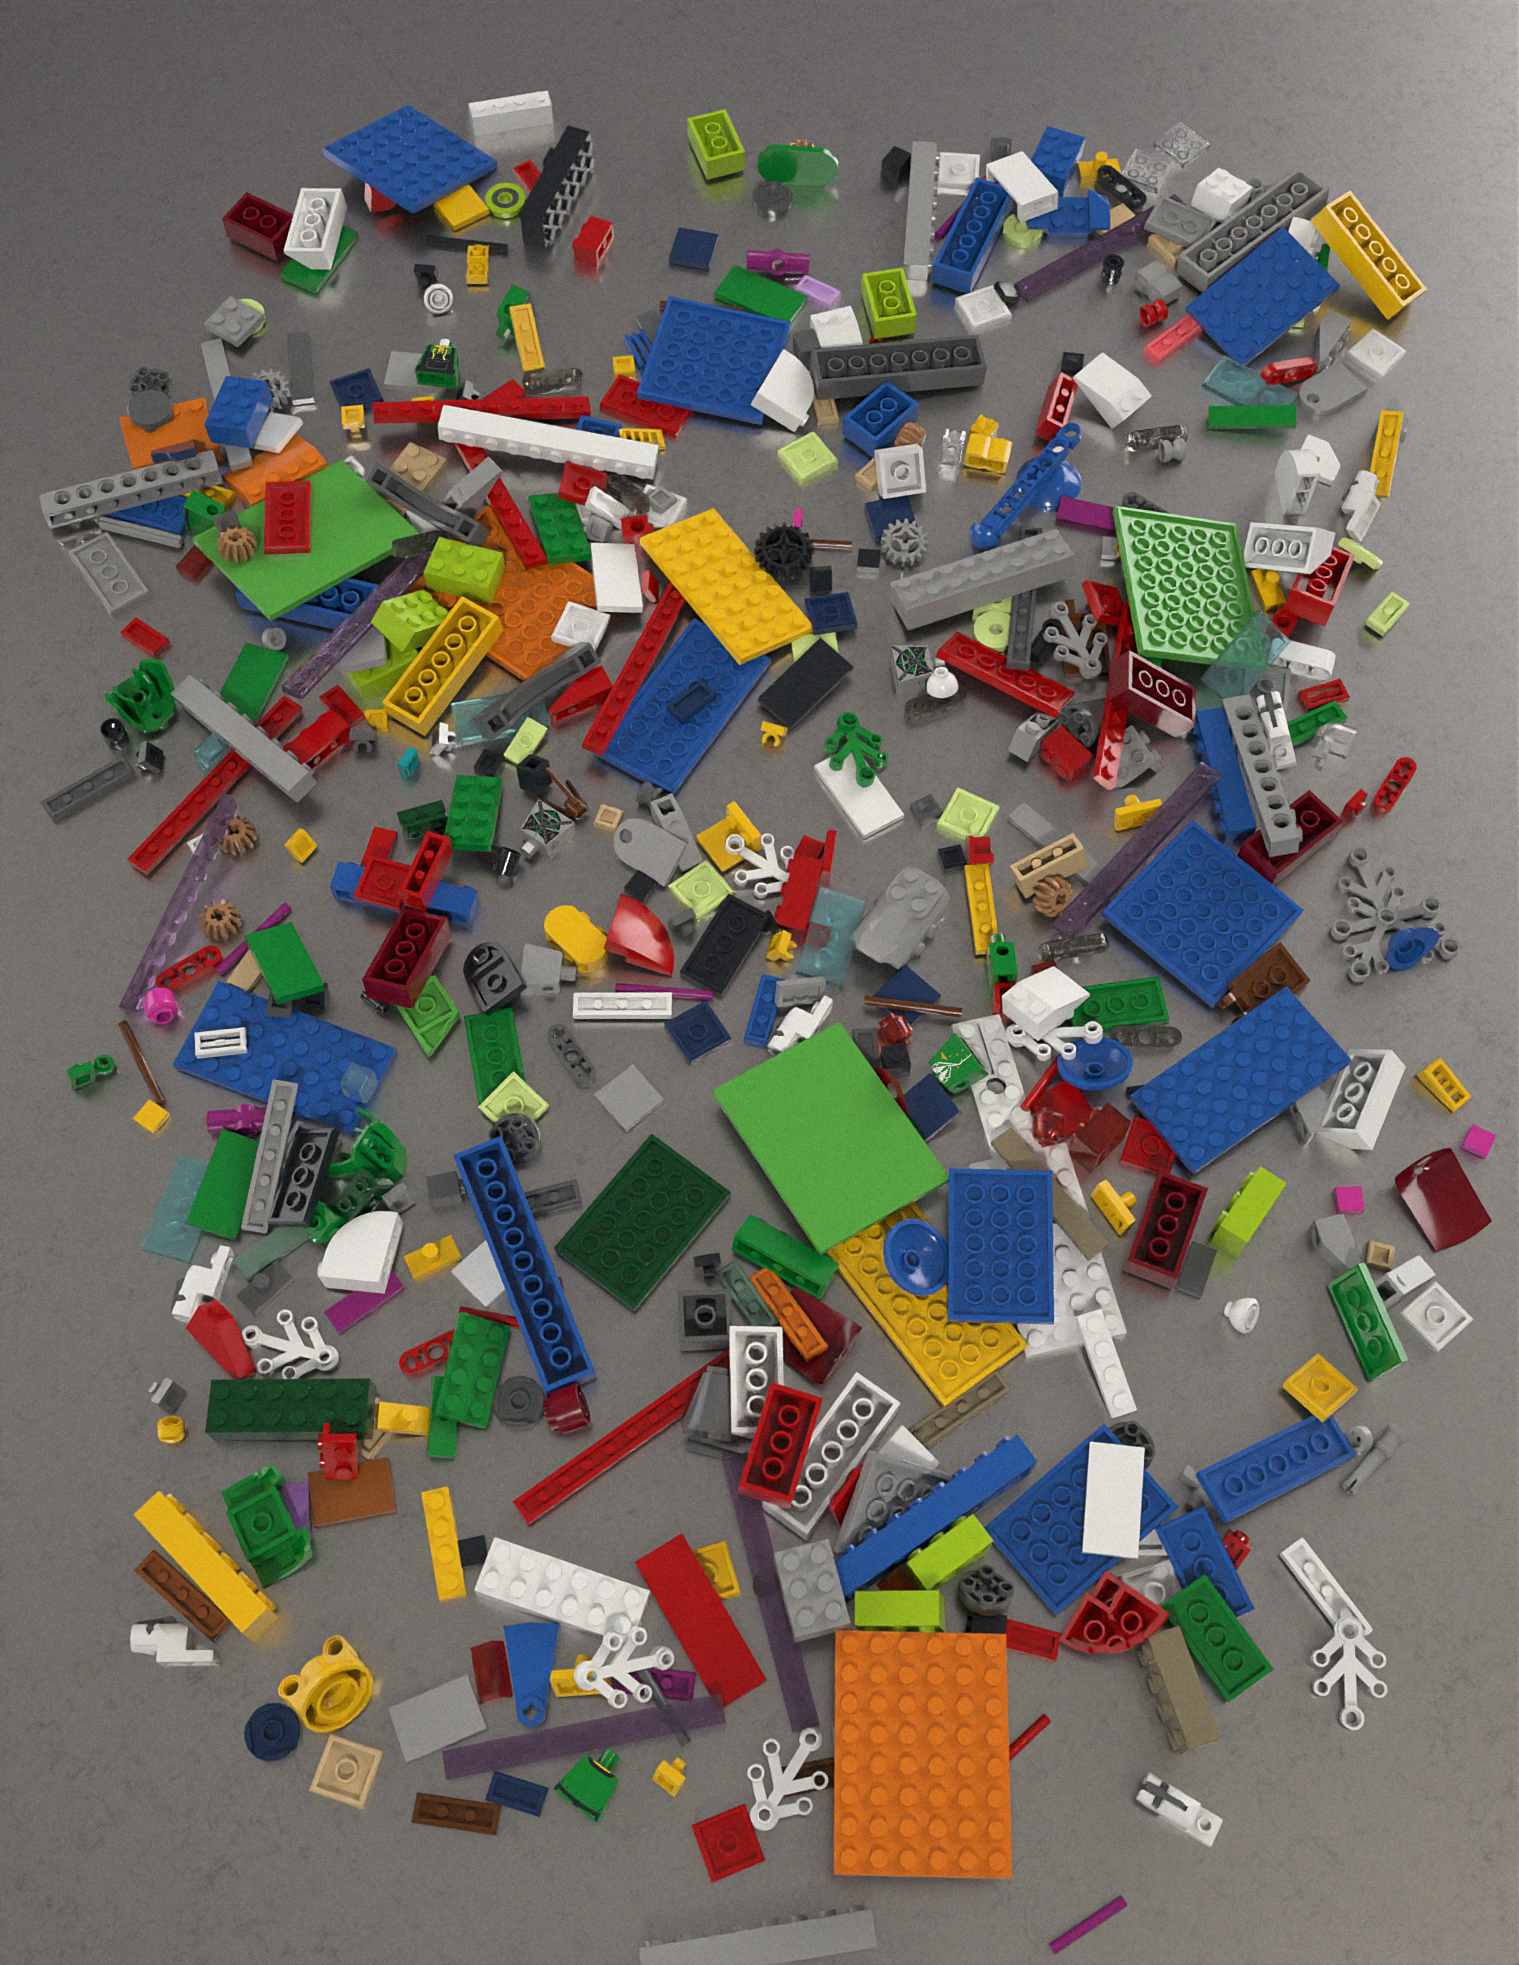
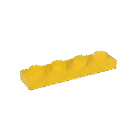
[1370,410,1404,498]
[964,864,998,955]
[421,1486,468,1602]

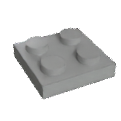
[204,296,265,347]

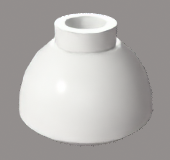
[424,284,453,314]
[926,667,958,698]
[1224,1298,1259,1334]

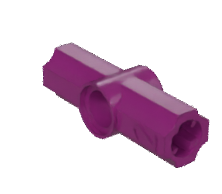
[746,249,810,275]
[206,1104,267,1136]

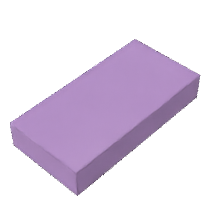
[795,275,841,310]

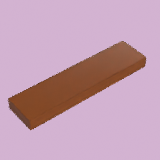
[134,1549,232,1643]

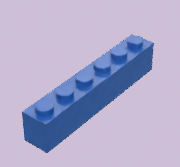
[1190,707,1257,842]
[330,862,480,926]

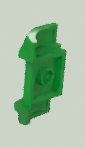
[221,1463,312,1589]

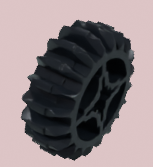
[754,521,814,582]

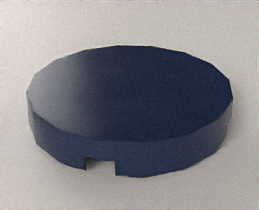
[244,1703,302,1762]

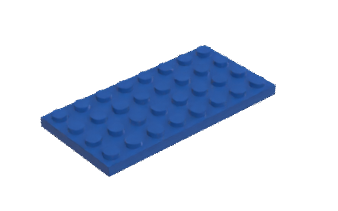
[594,618,771,796]
[173,981,397,1137]
[1130,987,1352,1175]

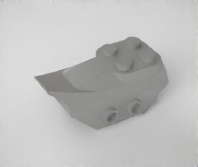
[849,866,950,969]

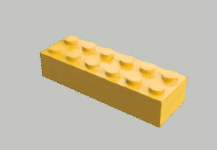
[1311,190,1427,320]
[382,596,504,736]
[133,1491,278,1642]

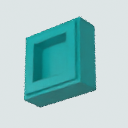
[397,746,420,779]

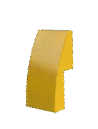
[466,244,489,284]

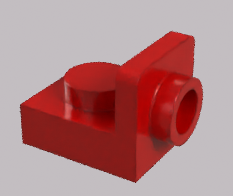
[1222,1529,1252,1571]

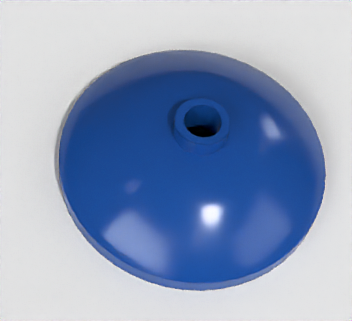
[1016,457,1082,511]
[1057,1037,1133,1091]
[883,1219,948,1296]

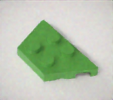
[395,975,460,1057]

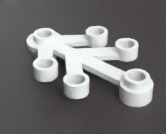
[725,833,794,899]
[1006,1010,1103,1061]
[241,1309,339,1379]
[1311,1615,1388,1730]
[574,1626,674,1708]
[747,1727,828,1831]

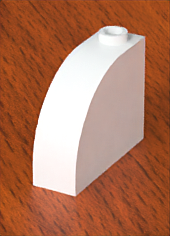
[751,349,814,432]
[1274,449,1321,516]
[317,1211,404,1294]

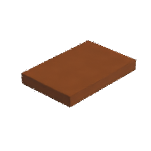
[308,1457,396,1528]

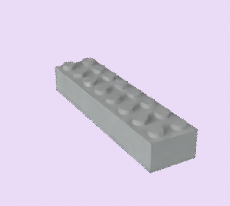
[1177,167,1329,293]
[890,529,1075,630]

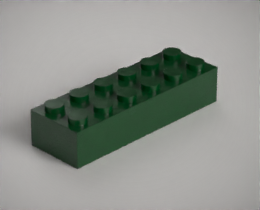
[205,1378,376,1440]

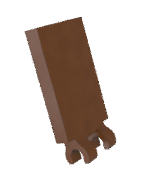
[1062,599,1110,678]
[1217,942,1311,1023]

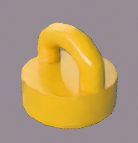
[157,1416,185,1444]

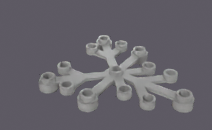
[1331,846,1461,982]

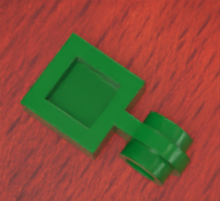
[67,1054,114,1090]

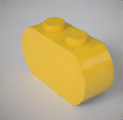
[544,905,609,973]

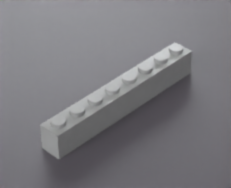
[903,141,940,281]
[170,675,317,803]
[639,1904,878,1965]

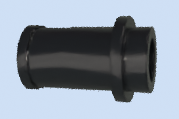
[360,991,392,1014]

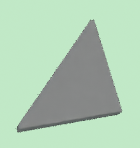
[833,1450,953,1554]

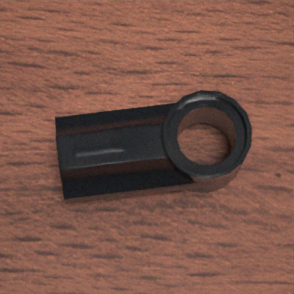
[1030,618,1063,664]
[473,843,521,877]

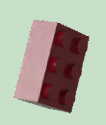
[222,192,294,261]

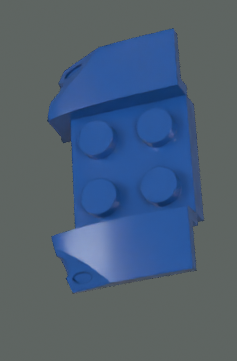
[1028,190,1111,238]

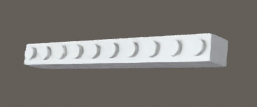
[438,405,659,479]

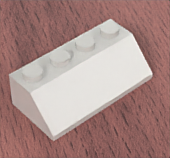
[468,91,553,136]
[284,188,348,270]
[1243,522,1335,574]
[1316,1049,1406,1150]
[729,1326,784,1439]

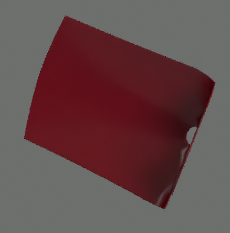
[1395,1148,1492,1251]
[776,1286,862,1385]

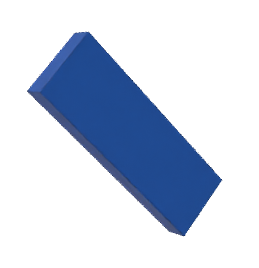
[744,974,786,1047]

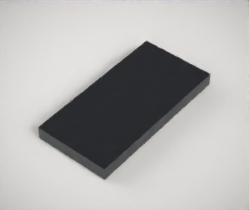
[758,638,854,730]
[680,893,770,997]
[267,1128,340,1227]

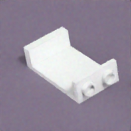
[986,151,1058,222]

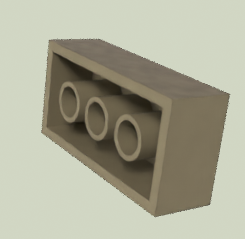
[1137,1626,1222,1756]

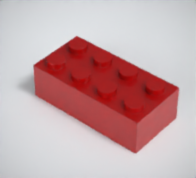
[1282,547,1355,626]
[738,1382,823,1509]

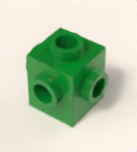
[303,1201,347,1244]

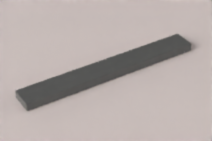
[1006,526,1043,671]

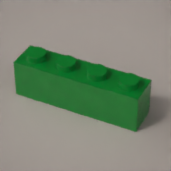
[731,1214,839,1300]

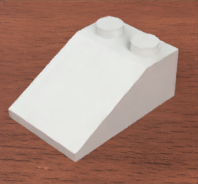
[810,306,863,348]
[1072,352,1152,429]
[1002,966,1090,1041]

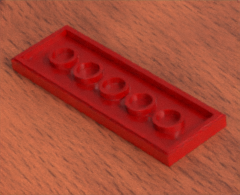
[936,632,1076,719]
[635,1533,767,1711]

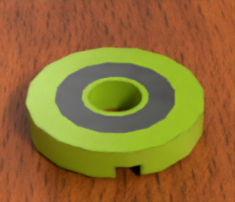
[485,183,526,219]

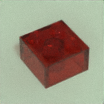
[1069,1102,1131,1174]

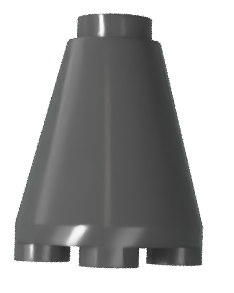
[1058,698,1106,748]
[681,1366,734,1442]

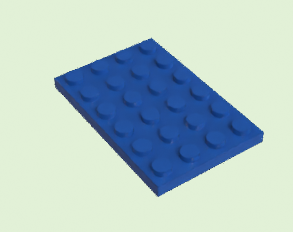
[1185,227,1340,369]
[948,1168,1054,1325]
[984,1424,1178,1616]

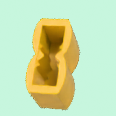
[963,433,1013,473]

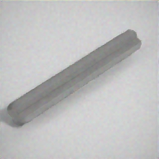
[98,516,184,548]

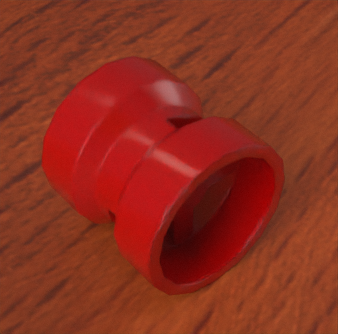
[1139,299,1168,327]

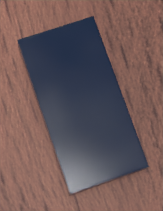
[666,680,716,725]
[485,1771,549,1818]

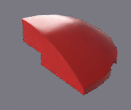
[603,893,674,976]
[1059,1570,1170,1654]

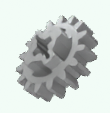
[248,369,292,412]
[880,519,929,567]

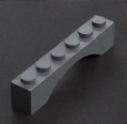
[365,463,490,547]
[471,642,601,740]

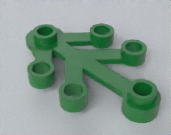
[823,712,888,788]

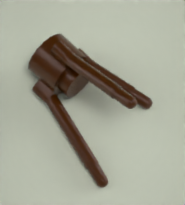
[536,767,589,820]

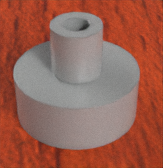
[262,627,286,651]
[1344,1425,1373,1453]

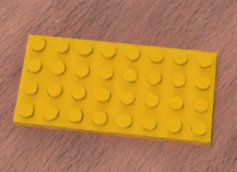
[640,508,813,665]
[825,1202,1028,1407]

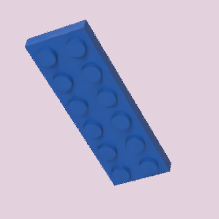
[1196,1415,1357,1524]

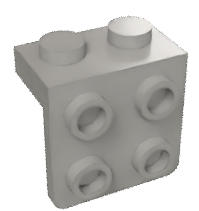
[1096,725,1165,788]

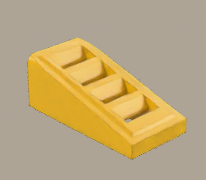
[619,428,665,450]
[1416,1057,1471,1112]

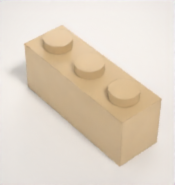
[1010,833,1089,899]

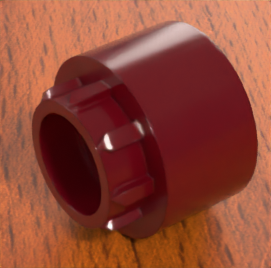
[543,1382,591,1434]

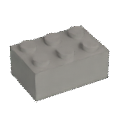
[774,1539,851,1643]

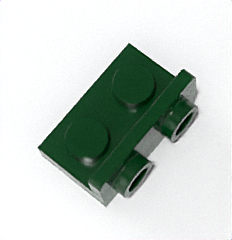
[397,800,448,840]
[333,1168,395,1223]

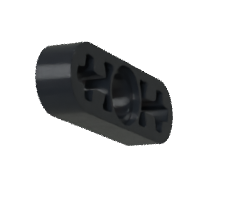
[1096,165,1147,212]

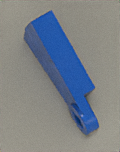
[503,1622,560,1728]

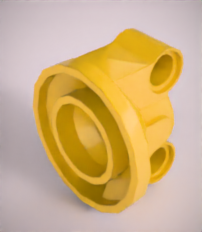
[278,1635,373,1732]

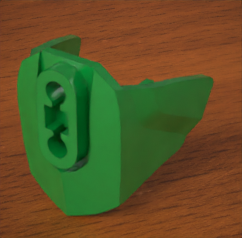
[104,658,176,733]
[327,1107,407,1184]

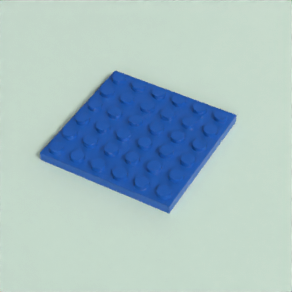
[323,105,497,214]
[637,296,791,425]
[1101,820,1304,1008]

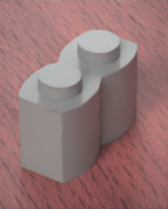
[1134,261,1182,304]

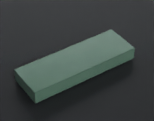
[233,1227,309,1282]
[715,1260,779,1327]

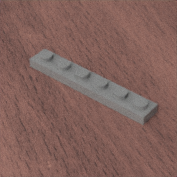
[241,1079,299,1234]

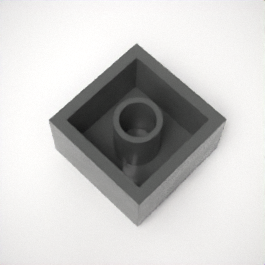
[678,1288,732,1351]

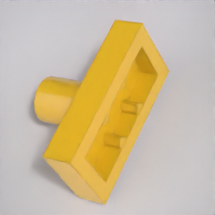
[1077,152,1121,183]
[1250,569,1286,612]
[1114,794,1163,831]
[1090,1180,1136,1236]
[404,1235,462,1281]
[375,1402,430,1436]
[550,1654,612,1697]

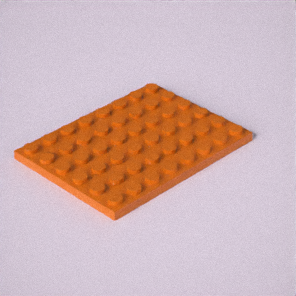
[399,505,612,681]
[834,1630,1012,1879]

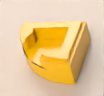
[364,709,389,732]

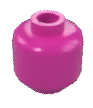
[143,987,178,1024]

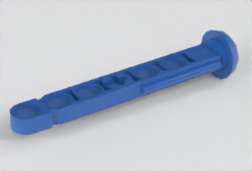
[969,423,1081,551]

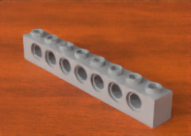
[39,450,223,529]
[1221,694,1303,857]

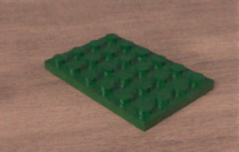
[554,1133,731,1312]

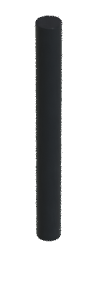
[426,235,509,253]

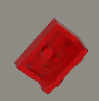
[318,1423,359,1480]

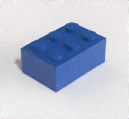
[1031,126,1085,197]
[204,376,273,449]
[842,380,919,458]

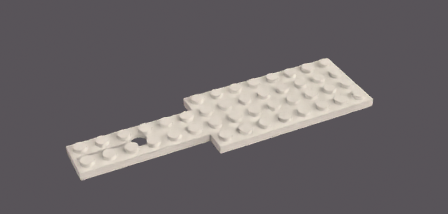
[951,1014,1127,1359]

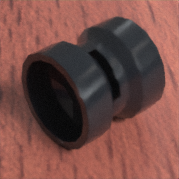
[1101,254,1124,285]
[100,718,129,750]

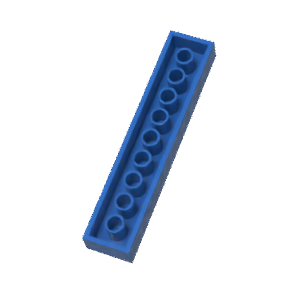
[453,1136,597,1396]
[835,1434,1037,1604]

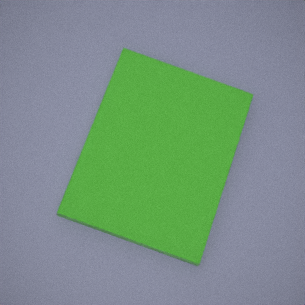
[193,459,420,621]
[1113,506,1266,671]
[712,1022,949,1256]

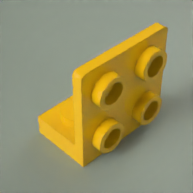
[696,801,761,872]

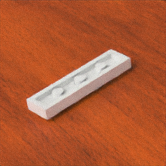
[573,992,672,1019]
[1075,1309,1137,1419]
[1279,1537,1373,1637]

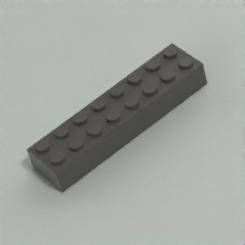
[809,335,987,400]

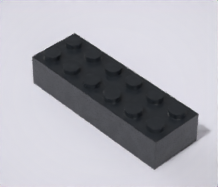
[520,125,594,249]

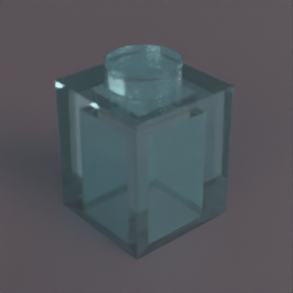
[193,733,231,772]
[340,1062,378,1104]

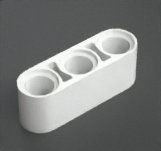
[1266,638,1336,680]

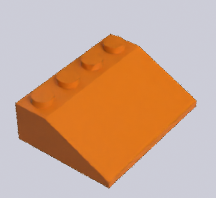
[119,397,223,470]
[222,434,328,509]

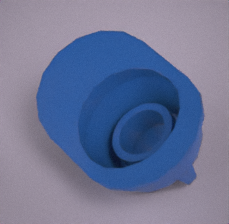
[1387,926,1439,970]

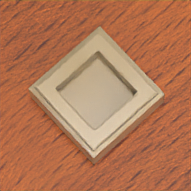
[593,804,624,834]
[1364,1240,1395,1272]

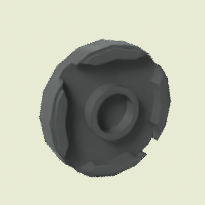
[752,181,793,217]
[493,1376,545,1430]

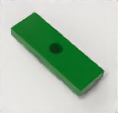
[426,1375,457,1459]

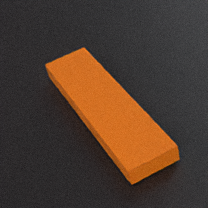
[749,1268,828,1363]

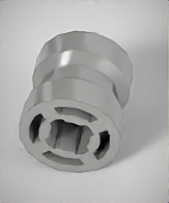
[1159,438,1186,463]

